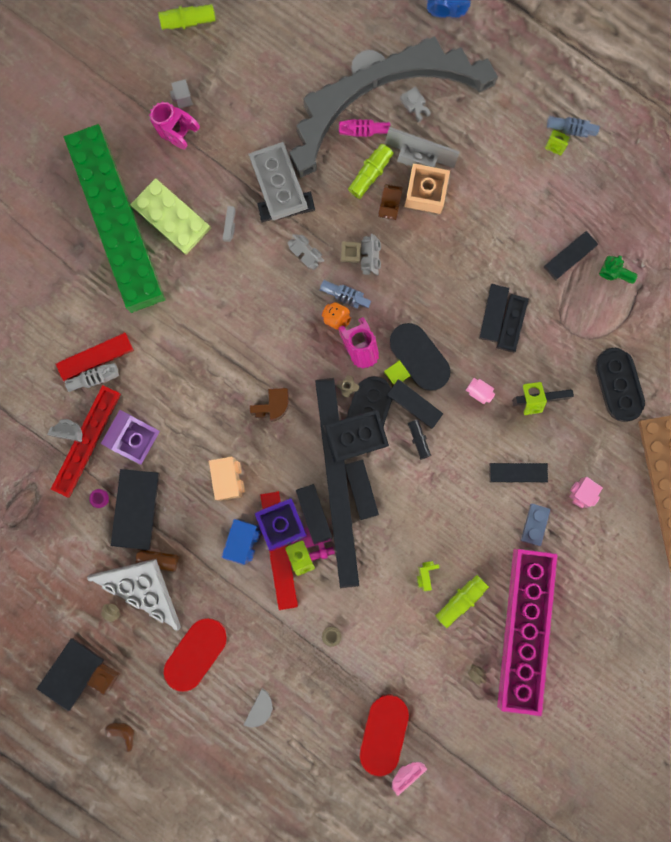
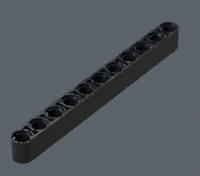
[315,378,359,589]

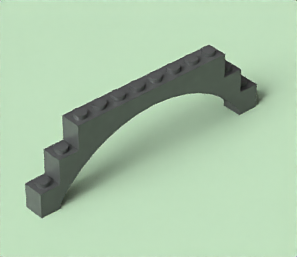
[290,36,498,178]

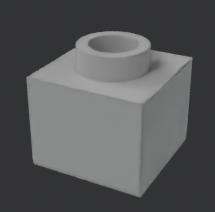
[170,79,193,108]

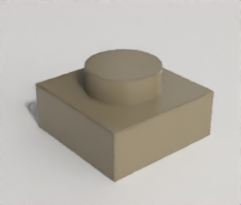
[341,242,361,263]

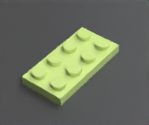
[130,178,211,255]

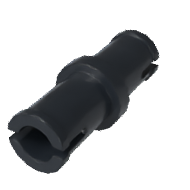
[408,420,432,460]

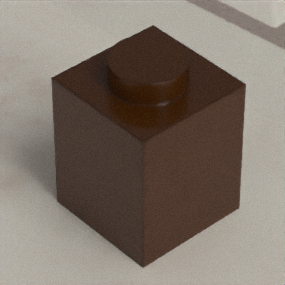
[87,663,120,695]

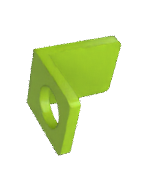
[545,130,570,156]
[523,382,547,415]
[286,540,315,576]

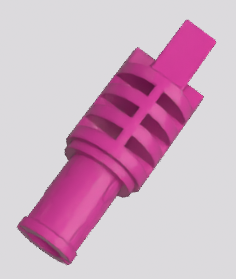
[339,119,390,137]

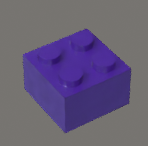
[255,498,307,551]

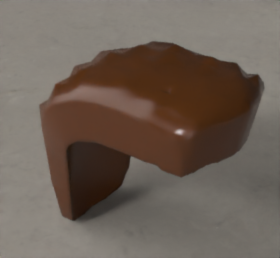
[105,723,134,752]

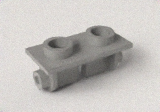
[287,234,324,270]
[361,234,381,275]

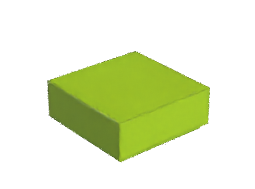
[384,360,411,385]

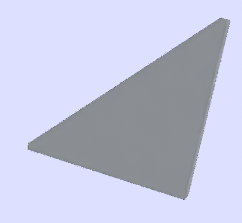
[87,559,181,631]

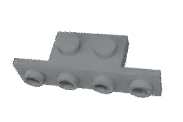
[385,127,459,168]

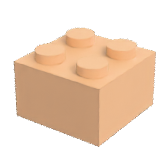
[404,164,450,214]
[209,457,245,501]

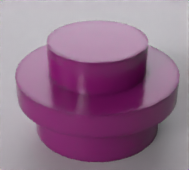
[89,489,109,508]

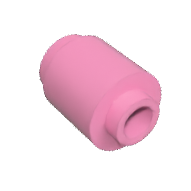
[466,378,495,404]

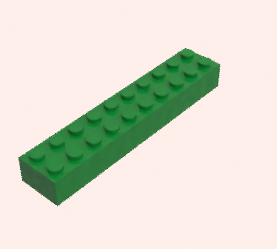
[63,124,166,313]

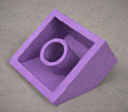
[101,410,160,465]

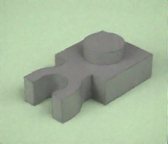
[400,86,431,123]

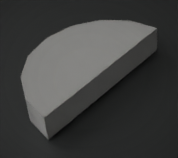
[351,50,385,75]
[223,206,235,242]
[47,419,82,442]
[244,688,273,727]

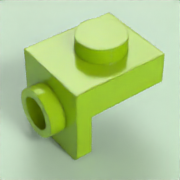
[416,561,440,592]

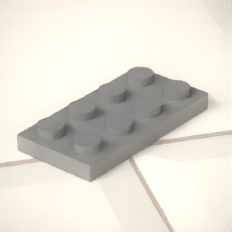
[249,142,308,221]

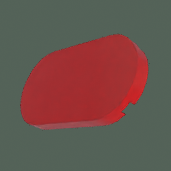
[164,618,227,692]
[359,694,409,776]

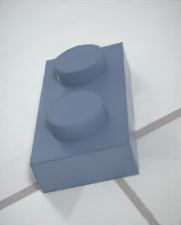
[521,504,551,546]

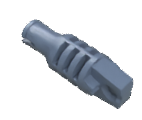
[547,116,600,138]
[320,280,371,309]

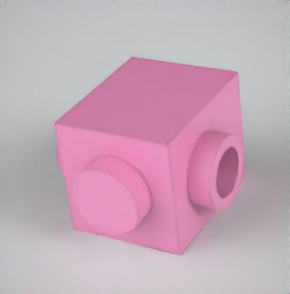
[569,477,603,508]

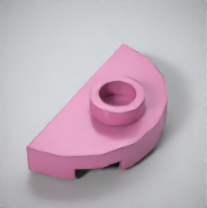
[392,762,427,796]

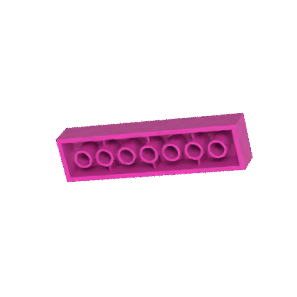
[497,549,558,716]

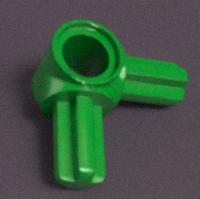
[599,255,638,284]

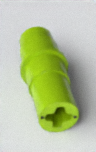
[158,4,216,30]
[348,144,393,199]
[435,575,489,628]

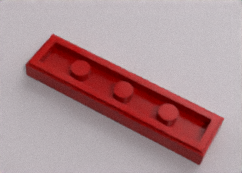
[56,332,134,382]

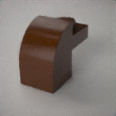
[378,184,403,220]
[250,388,289,422]

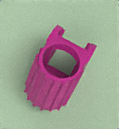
[149,101,200,149]
[338,317,379,369]

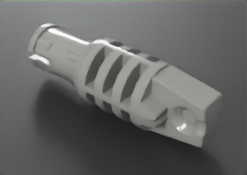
[65,363,119,392]

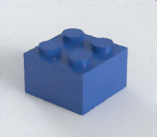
[221,519,261,565]

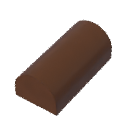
[135,549,179,572]

